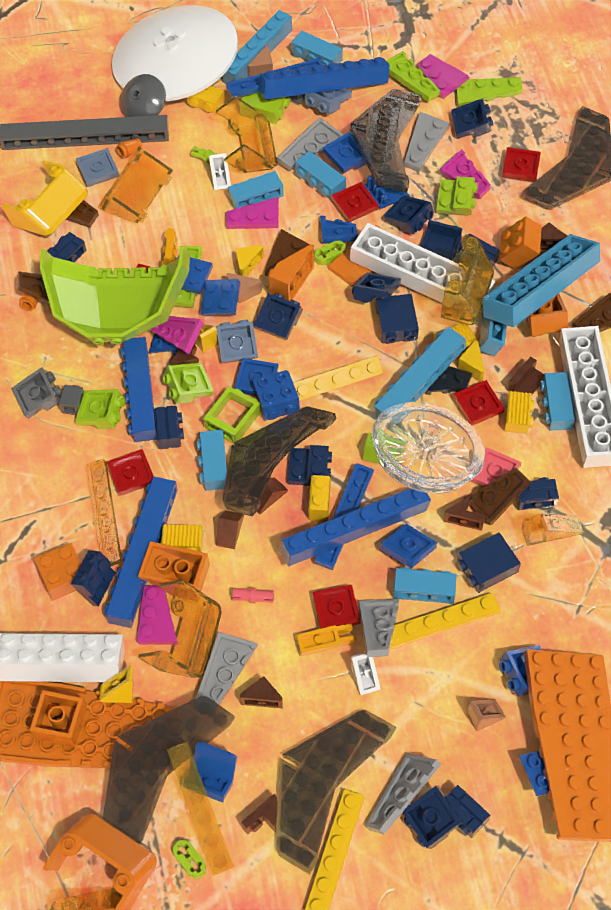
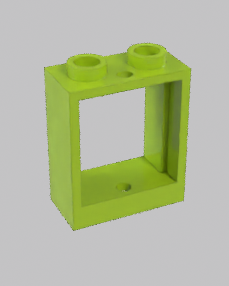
[203,386,261,445]

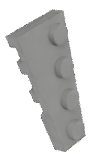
[404,111,450,173]
[277,118,344,171]
[359,599,399,658]
[193,632,258,716]
[365,753,441,835]

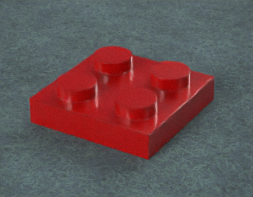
[502,147,541,182]
[331,182,379,222]
[453,380,505,426]
[107,449,154,496]
[313,584,361,629]

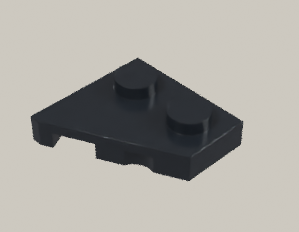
[425,366,472,395]

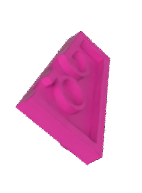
[418,54,470,99]
[440,149,491,199]
[226,197,279,229]
[152,316,204,354]
[137,586,179,645]

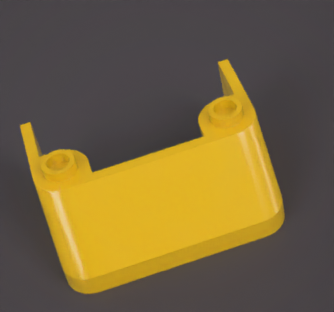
[1,160,88,236]

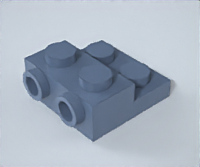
[305,89,352,114]
[216,320,258,364]

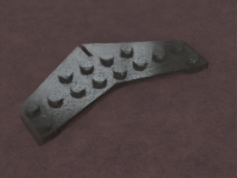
[349,89,422,193]
[521,106,611,210]
[223,406,337,517]
[103,696,236,845]
[276,710,397,875]

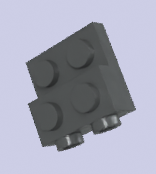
[12,367,62,418]

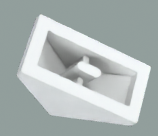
[209,153,231,190]
[351,652,381,695]

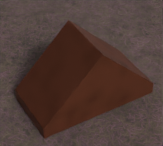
[540,222,567,250]
[247,477,288,515]
[216,510,244,550]
[240,676,283,709]

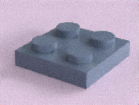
[76,148,119,187]

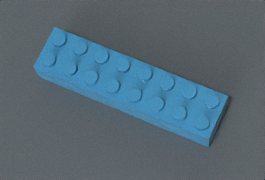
[483,234,601,327]

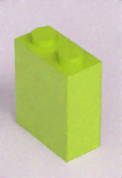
[239,92,291,125]

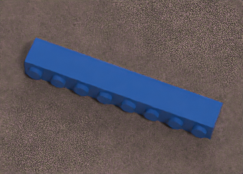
[259,57,390,99]
[104,476,178,628]
[279,484,431,567]

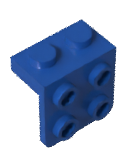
[253,370,300,421]
[183,741,237,803]

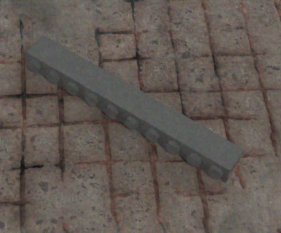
[0,115,169,150]

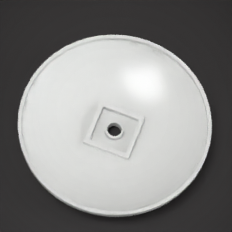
[112,5,238,101]

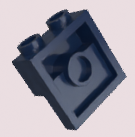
[451,98,494,139]
[383,195,434,235]
[352,272,401,303]
[253,293,303,340]
[288,445,332,486]
[71,550,116,607]
[403,785,463,849]

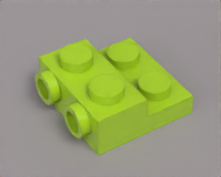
[436,177,478,215]
[163,363,214,404]
[75,389,125,429]

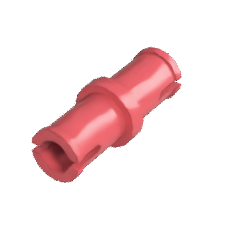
[232,587,274,604]

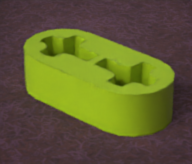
[315,241,346,266]
[173,840,207,880]

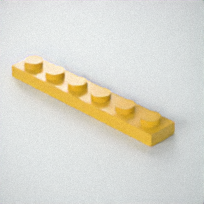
[293,355,383,401]
[390,593,501,650]
[305,789,365,910]

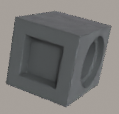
[59,385,84,415]

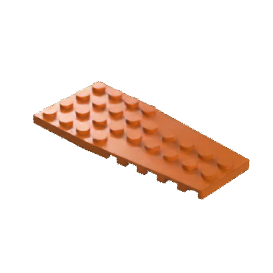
[524,649,611,842]
[0,681,183,771]

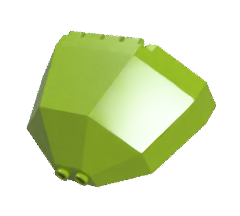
[40,246,190,345]

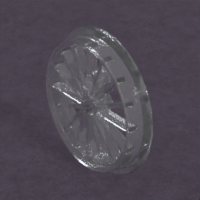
[372,402,485,494]

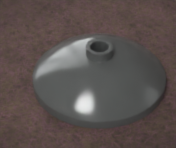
[120,74,166,117]

